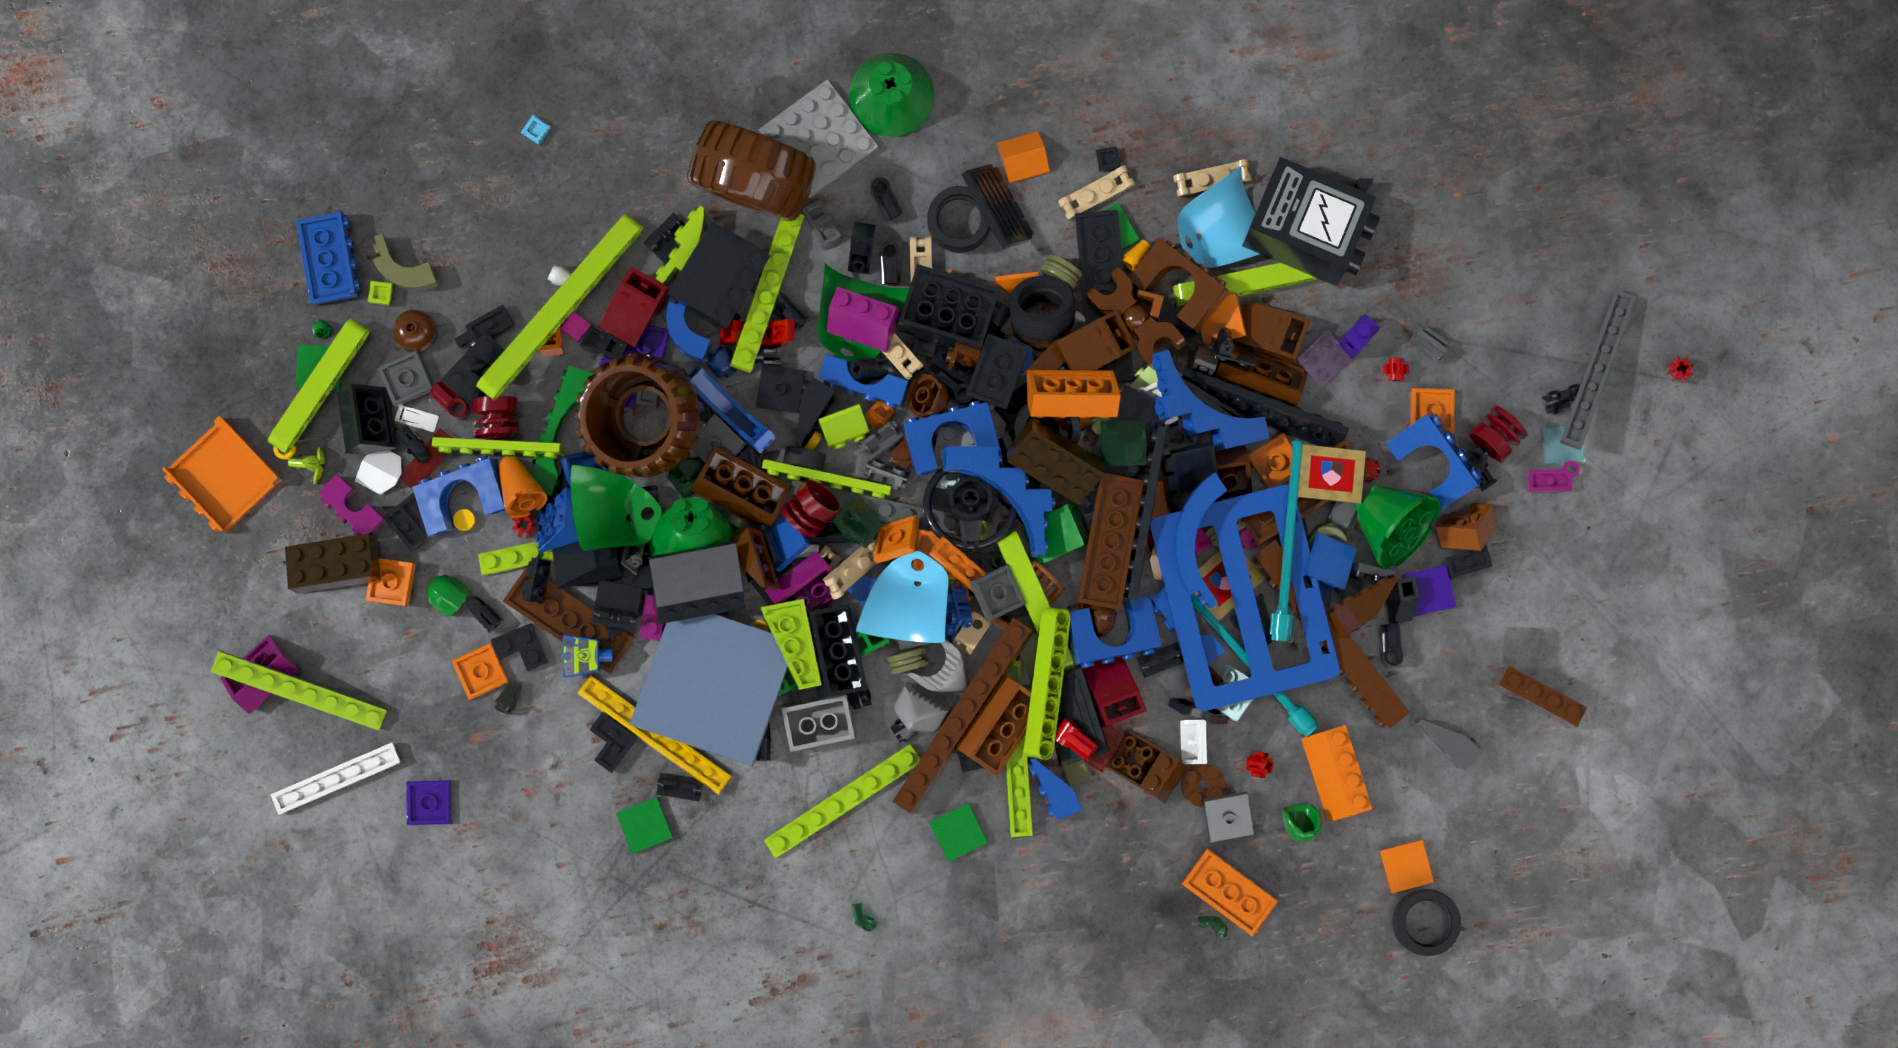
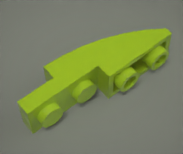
[656,205,706,286]

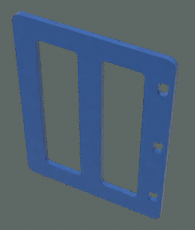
[1150,485,1340,711]

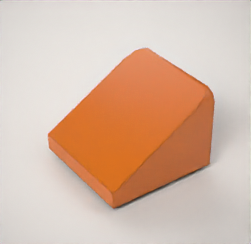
[864,399,897,430]

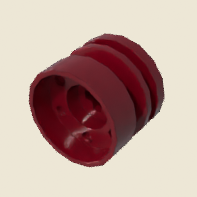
[472,396,520,440]
[1469,405,1528,463]
[782,479,840,538]

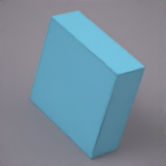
[521,115,551,145]

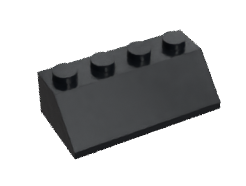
[807,604,868,701]

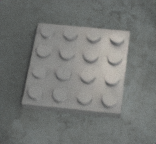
[759,80,878,198]

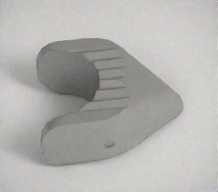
[905,639,969,693]
[894,681,952,733]

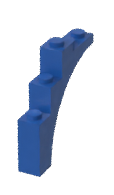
[1152,350,1270,451]
[942,446,1055,557]

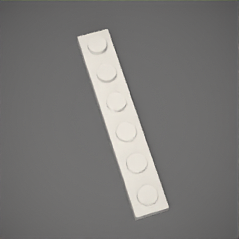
[270,743,402,815]

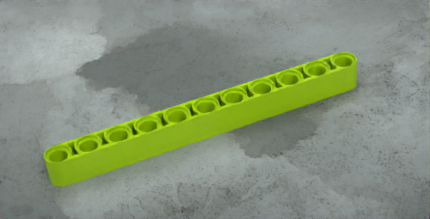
[476,213,644,400]

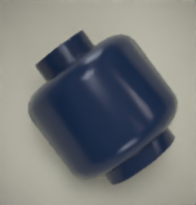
[707,345,737,378]

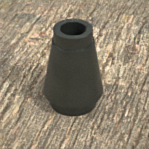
[494,681,521,715]

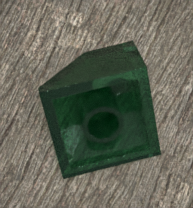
[1100,420,1147,466]

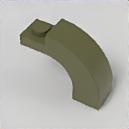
[373,234,439,291]

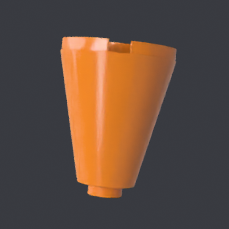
[498,456,547,518]

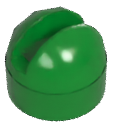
[312,320,331,339]

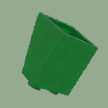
[1023,503,1089,565]

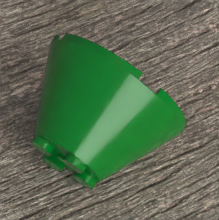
[849,53,934,137]
[1355,484,1441,569]
[648,497,735,556]

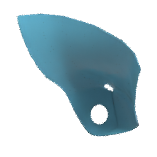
[1177,166,1259,268]
[856,551,949,643]

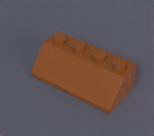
[956,675,1031,776]

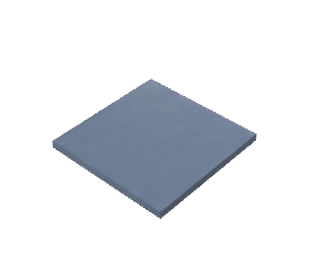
[630,614,788,767]

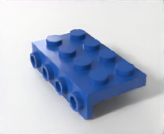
[296,210,361,305]

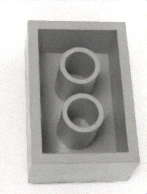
[782,695,856,752]

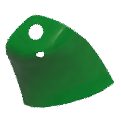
[818,263,909,361]
[571,465,662,551]

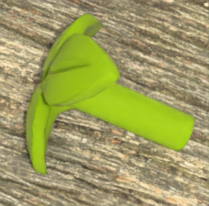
[288,447,325,484]

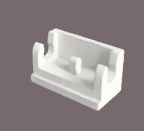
[1180,720,1207,764]

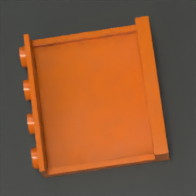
[162,416,282,534]

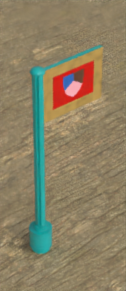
[1270,440,1366,642]
[1190,550,1319,737]

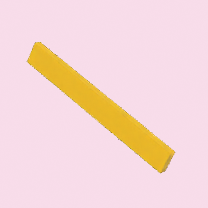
[577,675,732,795]

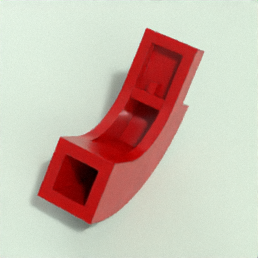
[720,319,795,346]

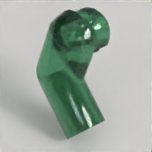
[852,903,877,932]
[1198,916,1228,939]

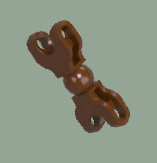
[1086,267,1186,370]

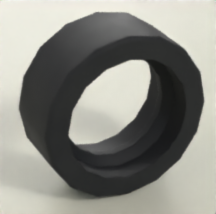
[783,446,826,472]

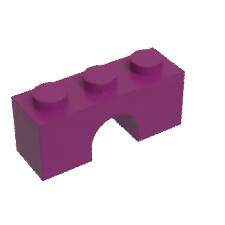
[318,474,386,536]

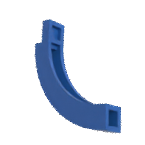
[689,365,776,453]
[1174,472,1227,608]

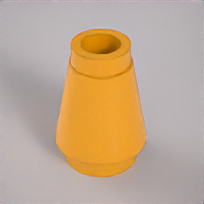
[1123,240,1151,272]

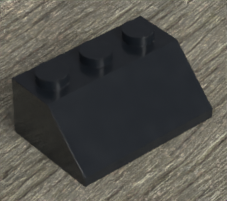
[337,383,397,455]

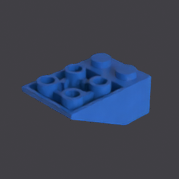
[536,487,579,553]
[1028,758,1082,820]

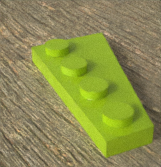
[760,599,821,690]

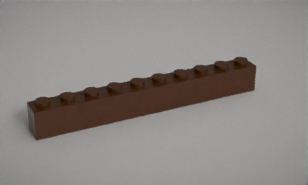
[1252,540,1410,729]
[892,618,1034,814]

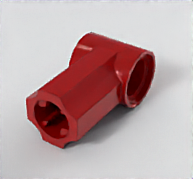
[1055,718,1098,760]

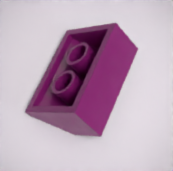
[827,287,901,353]
[765,551,847,612]
[220,635,298,714]

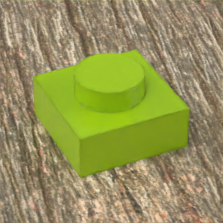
[368,281,394,306]

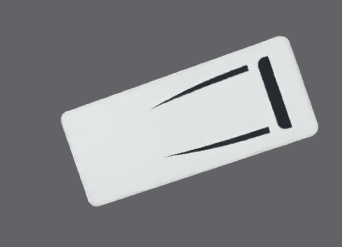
[395,405,439,432]

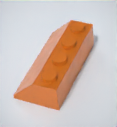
[1027,370,1121,418]
[1301,725,1372,822]

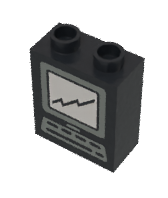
[1242,157,1380,286]

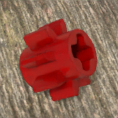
[1666,356,1695,383]
[1382,358,1409,382]
[511,512,538,538]
[1246,751,1273,779]

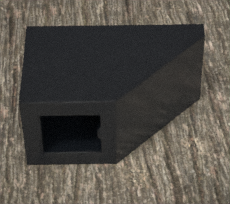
[848,222,876,274]
[1387,576,1419,624]

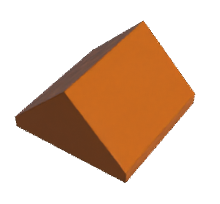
[997,131,1050,184]

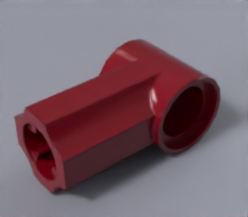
[429,381,471,420]

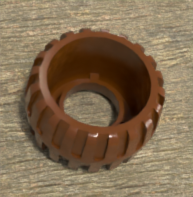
[687,121,816,221]
[574,353,704,478]

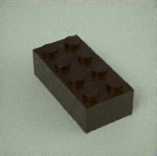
[1007,417,1105,505]
[285,533,381,594]

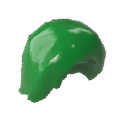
[426,575,469,616]
[1282,803,1323,843]

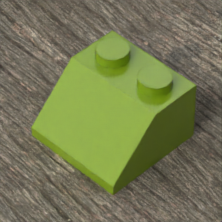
[818,404,870,450]

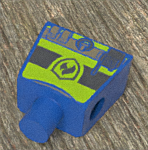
[562,635,613,678]

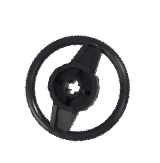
[923,467,1018,550]

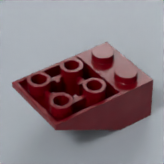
[598,266,669,348]
[1080,656,1147,727]

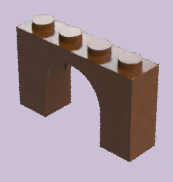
[1129,238,1230,333]
[1490,666,1588,728]

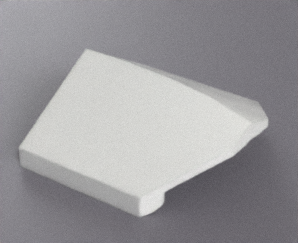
[355,450,402,495]

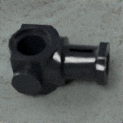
[1465,446,1498,492]

